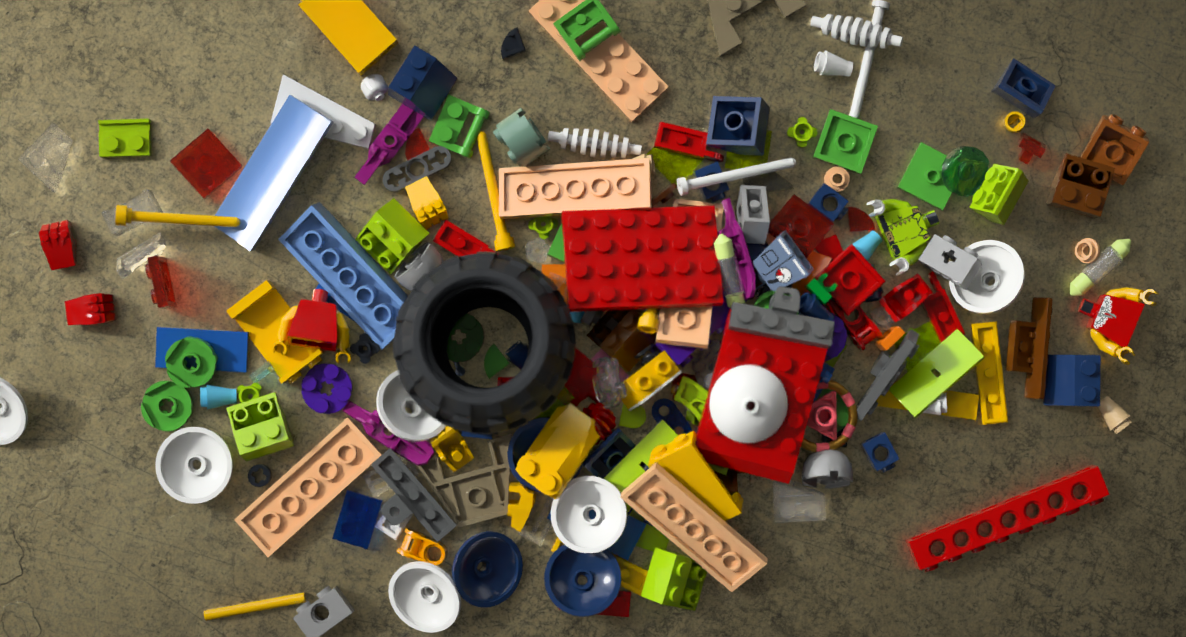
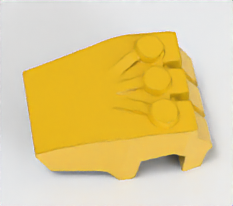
[405,176,449,229]
[429,426,475,472]
[507,481,536,532]

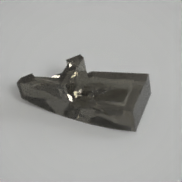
[743,172,793,192]

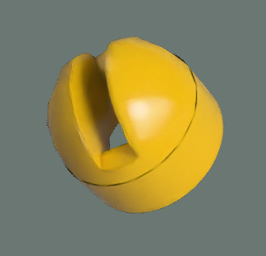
[1005,111,1025,133]

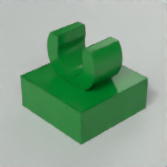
[805,273,837,304]

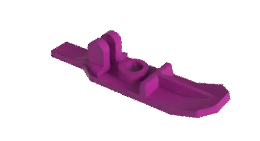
[354,104,424,185]
[717,198,755,300]
[343,401,434,466]

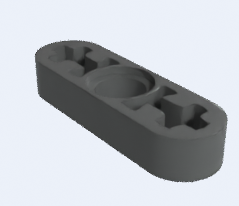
[383,146,452,192]

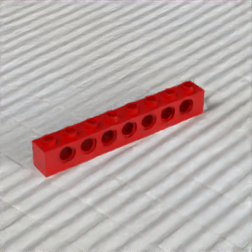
[905,465,1110,572]

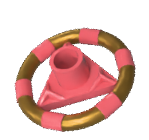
[801,379,858,452]

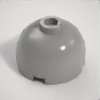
[394,242,443,291]
[802,450,853,489]

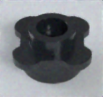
[350,333,380,364]

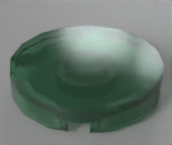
[941,146,990,196]

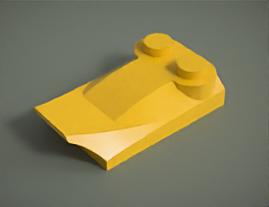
[515,403,600,499]

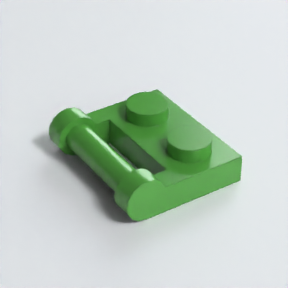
[553,0,621,61]
[429,95,491,159]

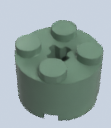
[493,108,550,167]

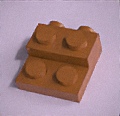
[1080,114,1149,186]

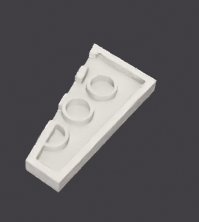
[271,75,375,149]

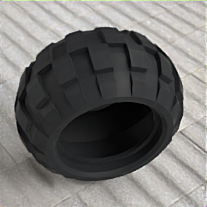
[393,251,576,434]

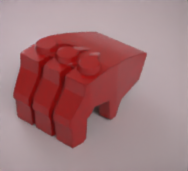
[39,220,77,271]
[879,273,933,322]
[65,293,116,326]

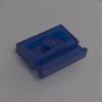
[332,490,383,549]

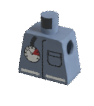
[752,230,814,292]

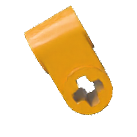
[396,528,448,565]

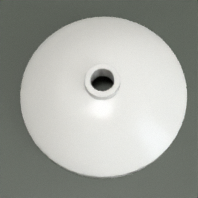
[949,240,1025,314]
[709,365,787,443]
[376,370,445,442]
[0,378,28,445]
[155,427,233,504]
[551,476,627,553]
[389,561,461,633]

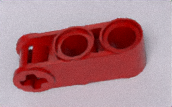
[825,299,882,352]

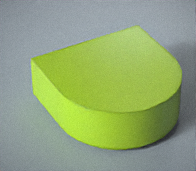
[619,403,646,428]

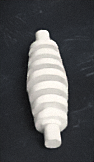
[811,14,903,49]
[548,128,642,158]

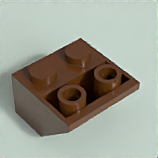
[1046,153,1115,219]
[586,309,657,372]

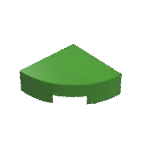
[484,344,510,379]

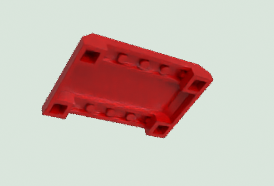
[695,308,827,484]

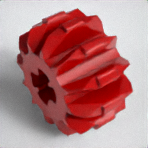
[582,402,616,445]

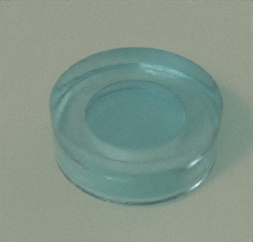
[249,361,274,383]

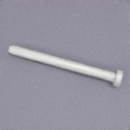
[849,0,890,119]
[677,158,796,196]

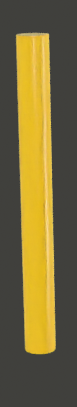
[204,592,306,621]

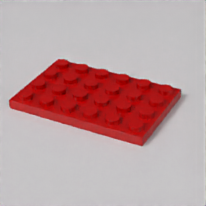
[561,205,724,312]

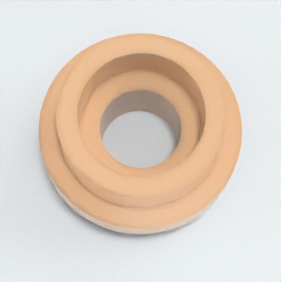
[824,167,850,192]
[1075,238,1100,264]

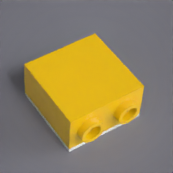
[613,350,682,411]

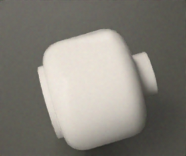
[361,74,388,101]

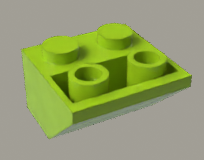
[969,164,1029,225]
[355,198,430,275]
[227,392,295,462]
[641,547,707,611]

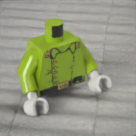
[867,199,939,276]

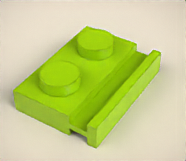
[98,119,152,158]

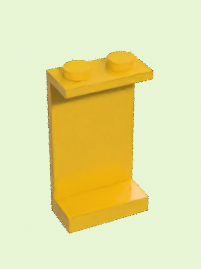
[298,0,399,76]
[226,280,325,385]
[648,431,744,521]

